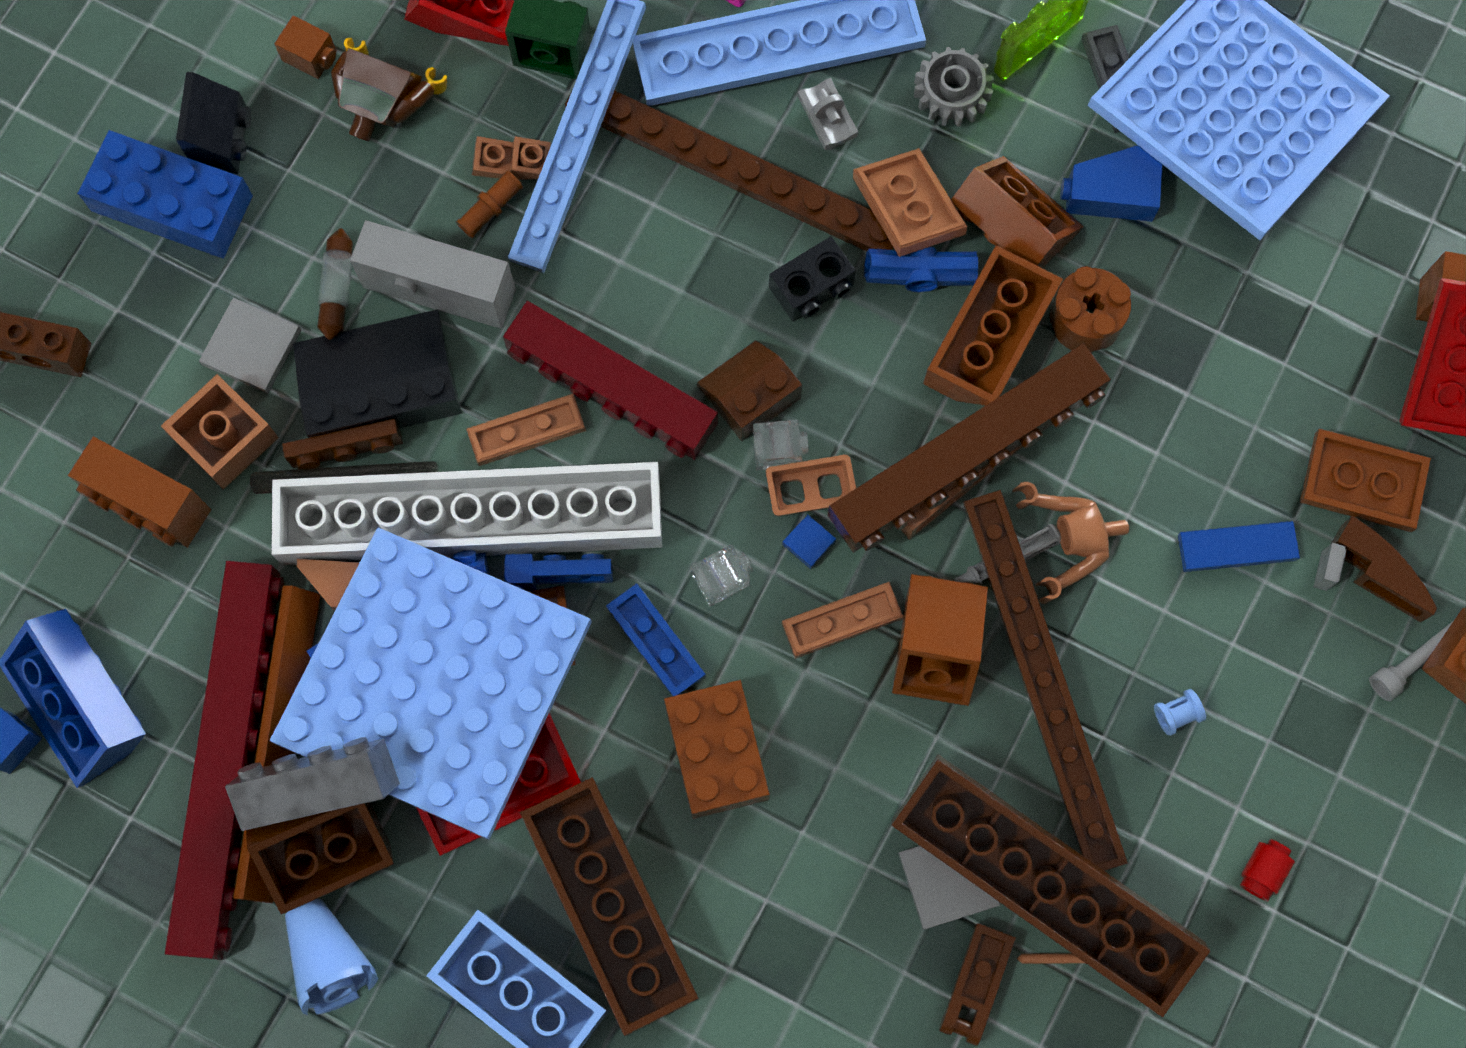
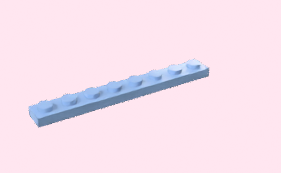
[508,0,646,273]

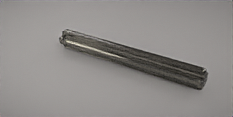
[250,461,439,494]

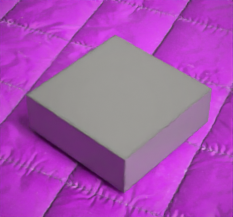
[1313,543,1347,591]

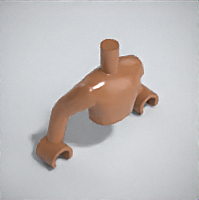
[1012,482,1129,604]

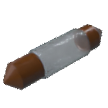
[317,228,353,340]

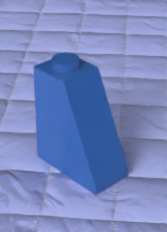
[1060,145,1162,222]

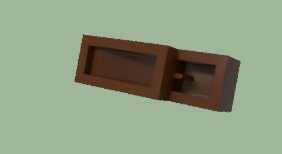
[1331,516,1437,623]

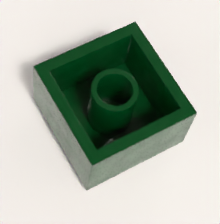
[505,0,592,80]

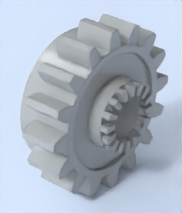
[914,47,994,127]

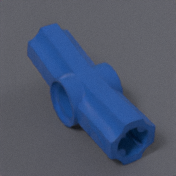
[864,247,978,292]

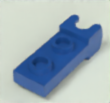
[504,554,613,591]

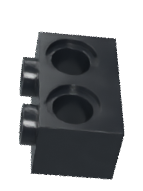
[769,236,856,322]

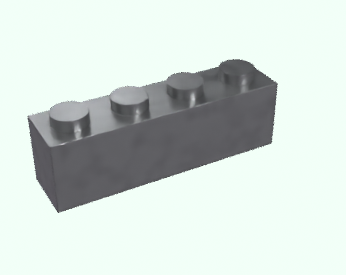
[225,737,400,831]

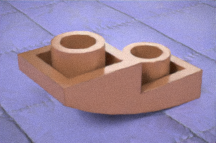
[472,136,551,180]

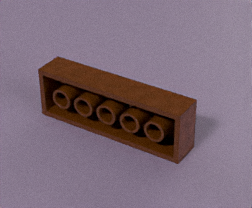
[520,777,699,1036]

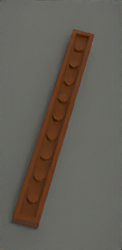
[565,90,894,252]
[963,490,1128,871]

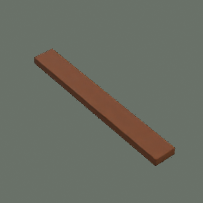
[233,585,320,904]

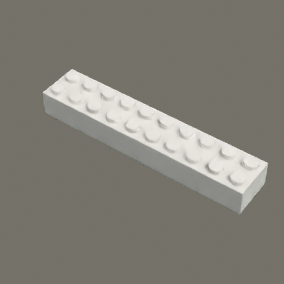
[272,462,662,565]

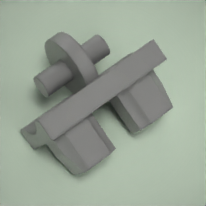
[797,78,858,150]

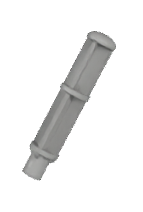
[953,524,1061,586]

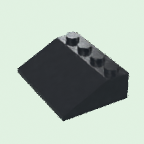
[293,309,462,438]

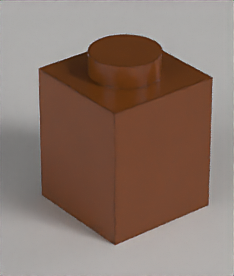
[274,15,337,79]

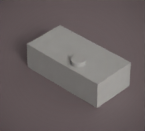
[350,220,516,329]

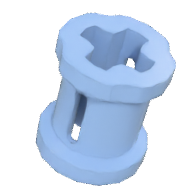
[1154,689,1206,736]

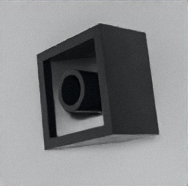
[176,72,251,174]

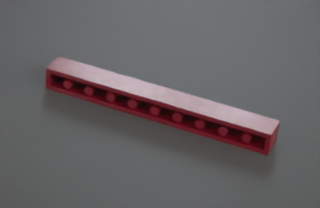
[165,561,284,960]

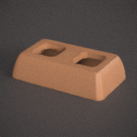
[766,455,856,516]

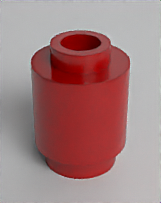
[1239,839,1295,902]

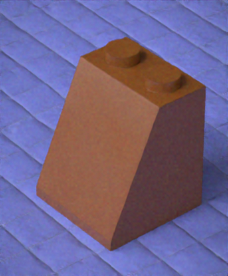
[892,574,988,706]

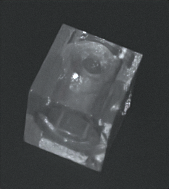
[753,420,808,471]
[691,544,753,607]

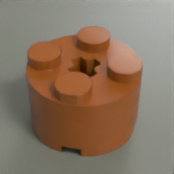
[1049,266,1131,353]

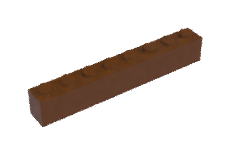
[827,343,1111,553]

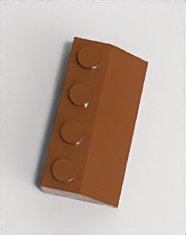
[923,245,1063,406]

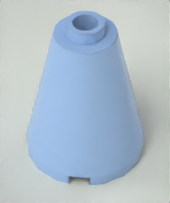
[285,899,378,1015]

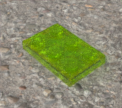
[994,0,1088,81]

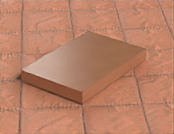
[853,148,967,257]

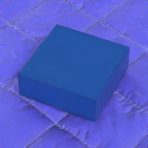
[782,514,836,569]

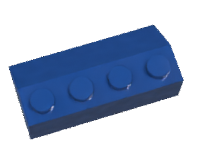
[0,609,146,788]

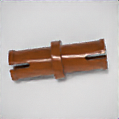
[456,171,524,239]

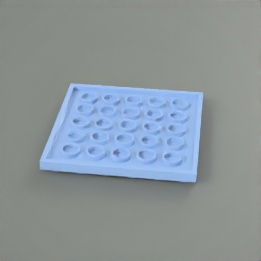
[1087,0,1390,240]
[269,527,592,840]

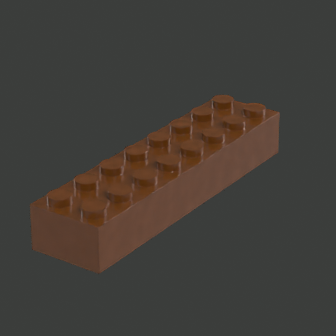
[891,754,1210,1018]

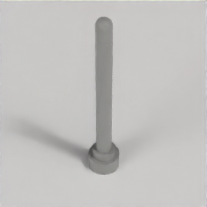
[1369,620,1454,702]

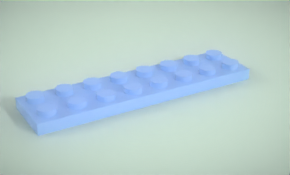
[632,0,926,106]

